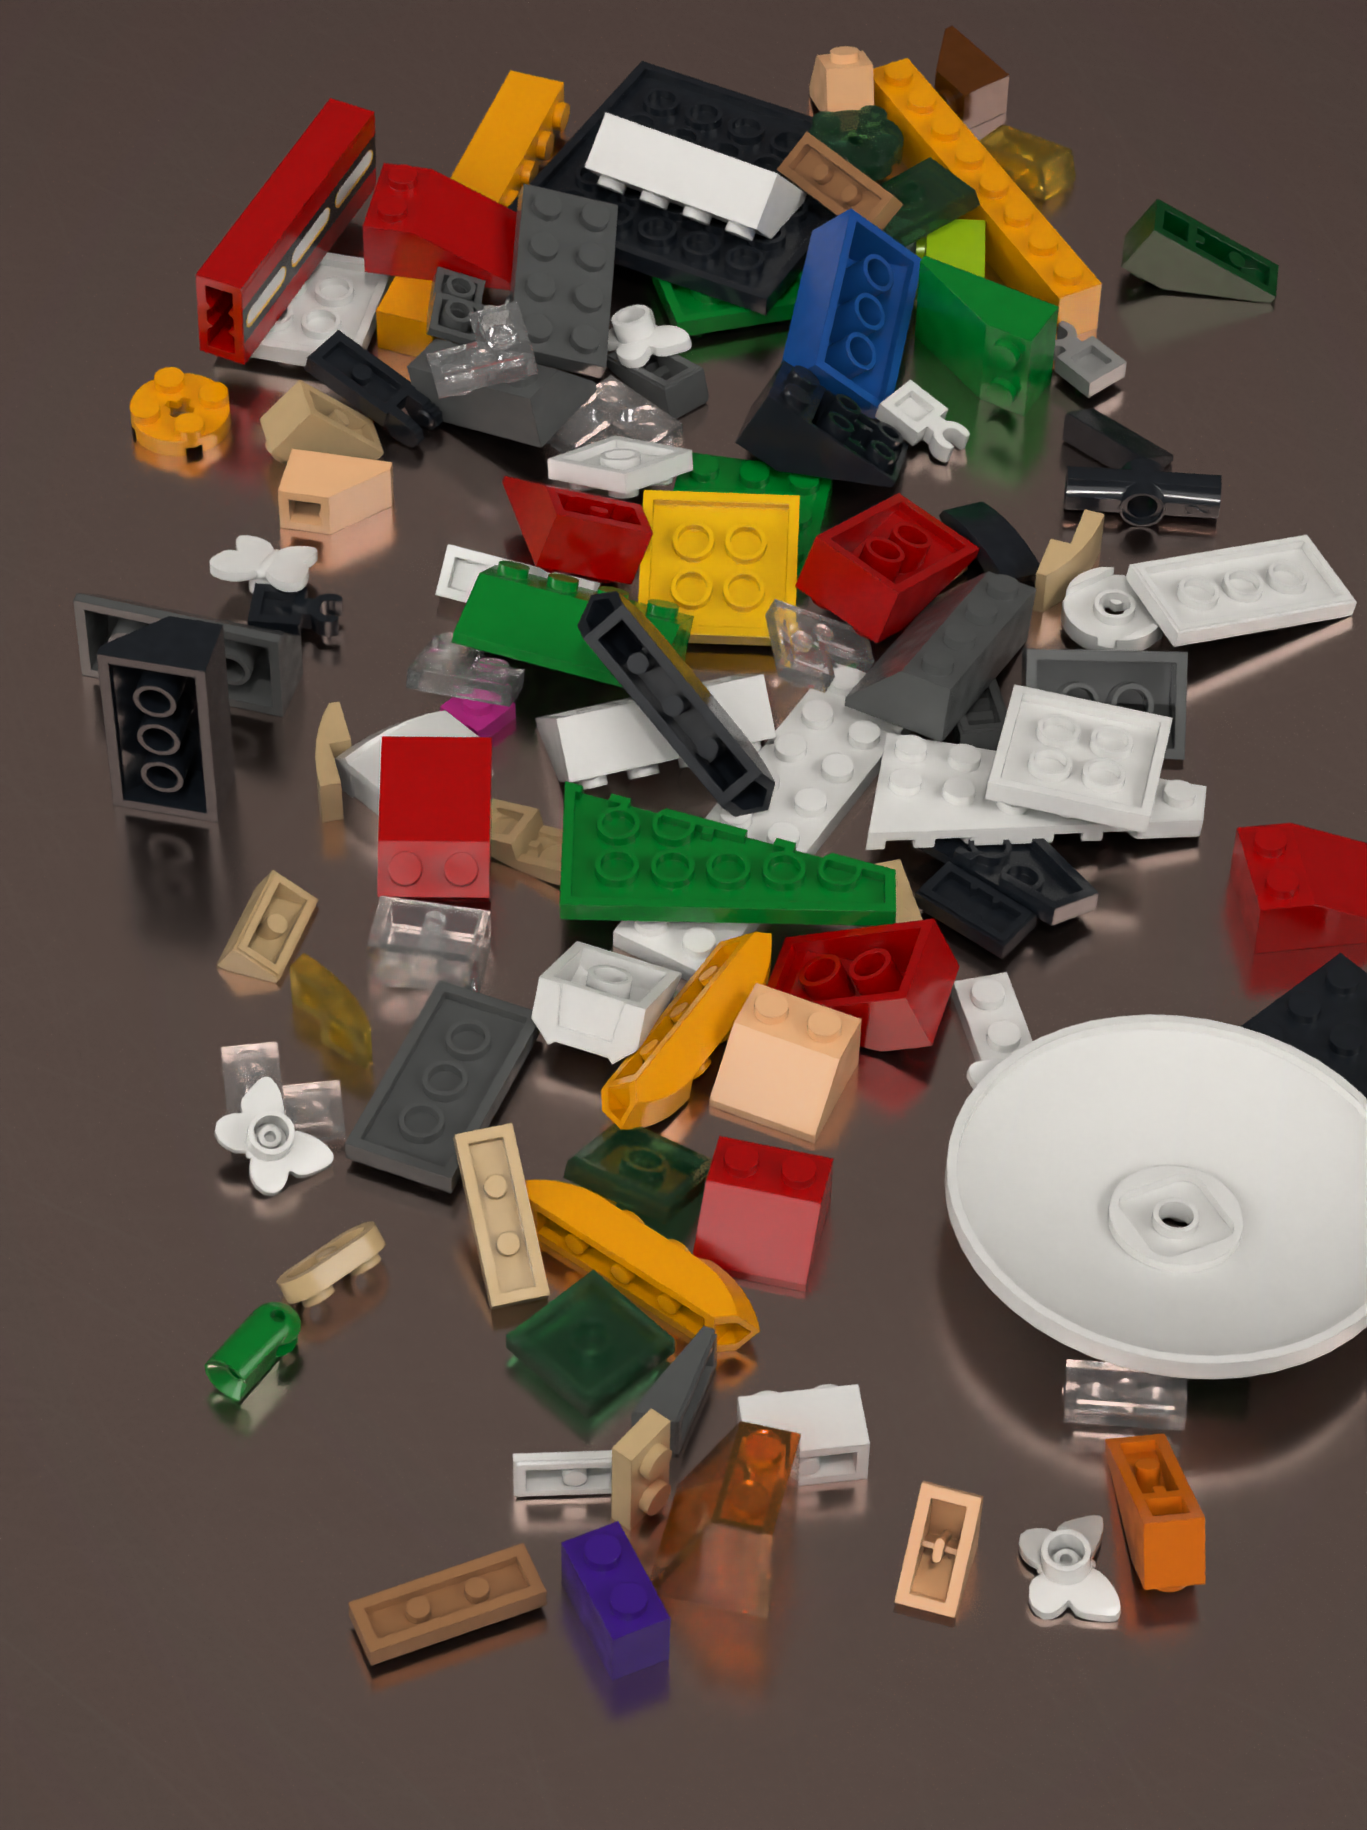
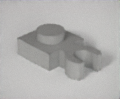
[1053,321,1127,398]

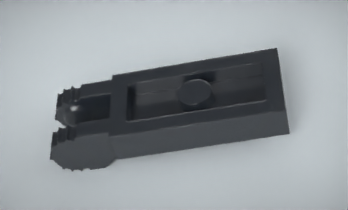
[305,330,444,449]

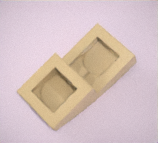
[1033,509,1105,613]
[315,701,351,823]
[491,798,563,886]

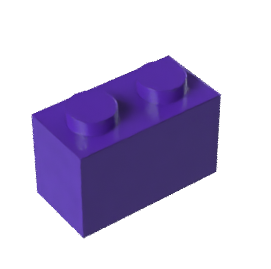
[561,1521,671,1681]

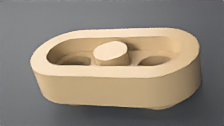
[276,1221,386,1308]

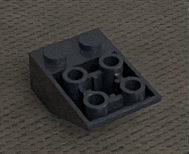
[735,360,909,488]

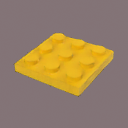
[638,490,800,647]

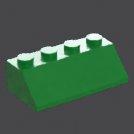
[451,561,694,688]

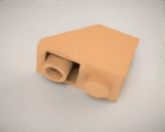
[278,449,394,535]

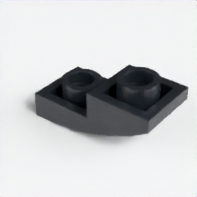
[939,501,1040,584]

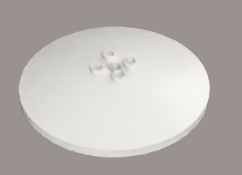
[944,1014,1367,1379]

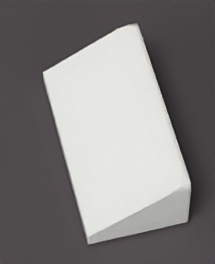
[513,1450,612,1497]

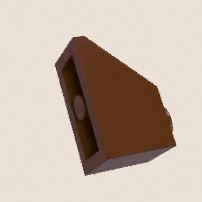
[935,25,1010,129]

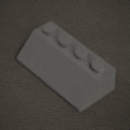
[844,571,1036,742]
[73,593,303,717]

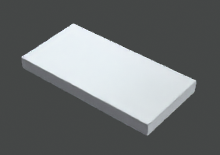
[1126,535,1357,647]

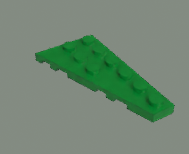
[559,781,896,926]

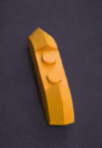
[601,932,772,1130]
[525,1179,760,1352]

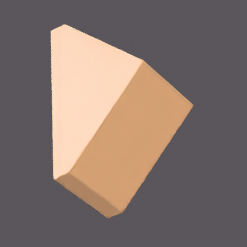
[895,1481,984,1618]

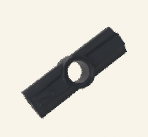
[1064,458,1222,527]

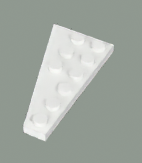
[866,732,1207,850]

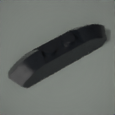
[577,591,775,817]

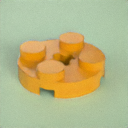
[129,367,231,457]

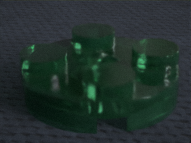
[809,105,904,181]

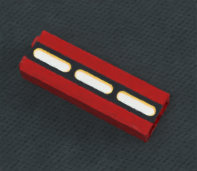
[196,98,376,365]

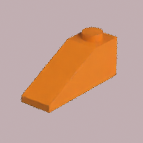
[1105,1433,1206,1592]

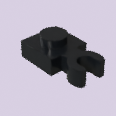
[247,583,343,637]

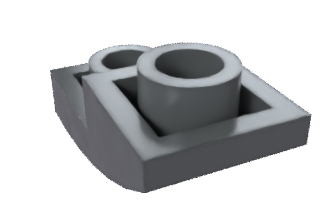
[426,267,485,348]

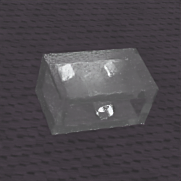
[367,896,491,993]

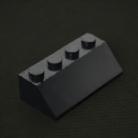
[97,616,235,823]

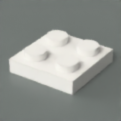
[548,436,693,498]

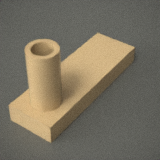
[453,1123,550,1310]

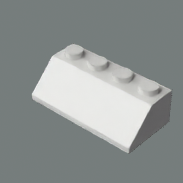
[585,113,807,241]
[535,674,776,790]

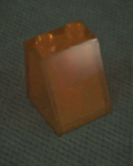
[650,1421,801,1619]

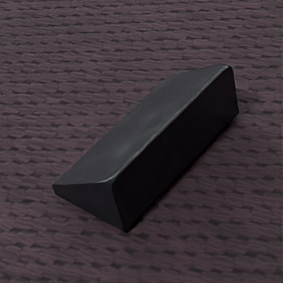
[1062,408,1174,469]

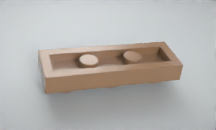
[777,132,903,231]
[348,1543,547,1666]

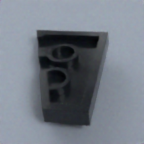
[911,838,1099,926]

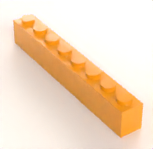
[868,58,1102,339]
[376,70,570,357]

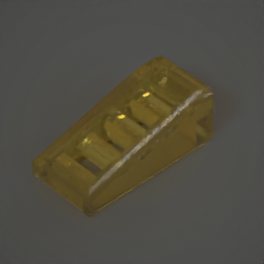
[979,124,1076,201]

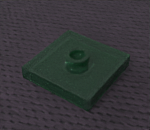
[880,157,980,247]
[563,1124,712,1224]
[506,1270,675,1419]

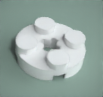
[1061,567,1164,651]

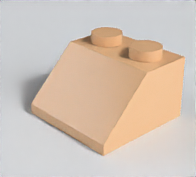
[709,983,862,1144]

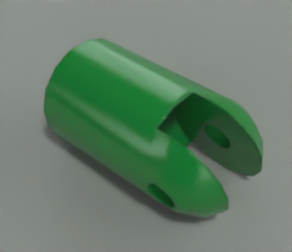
[205,1301,301,1402]

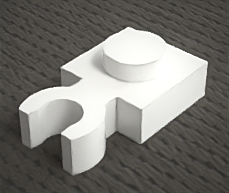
[875,380,970,463]

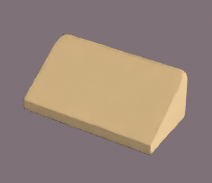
[217,870,319,983]

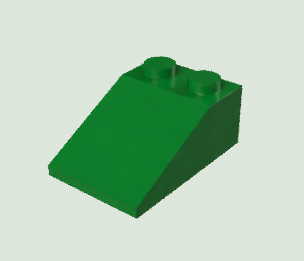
[915,256,1059,416]

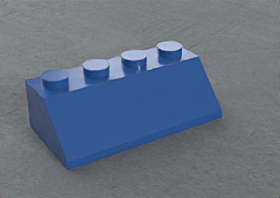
[781,208,921,419]

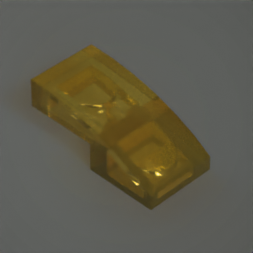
[289,953,373,1069]

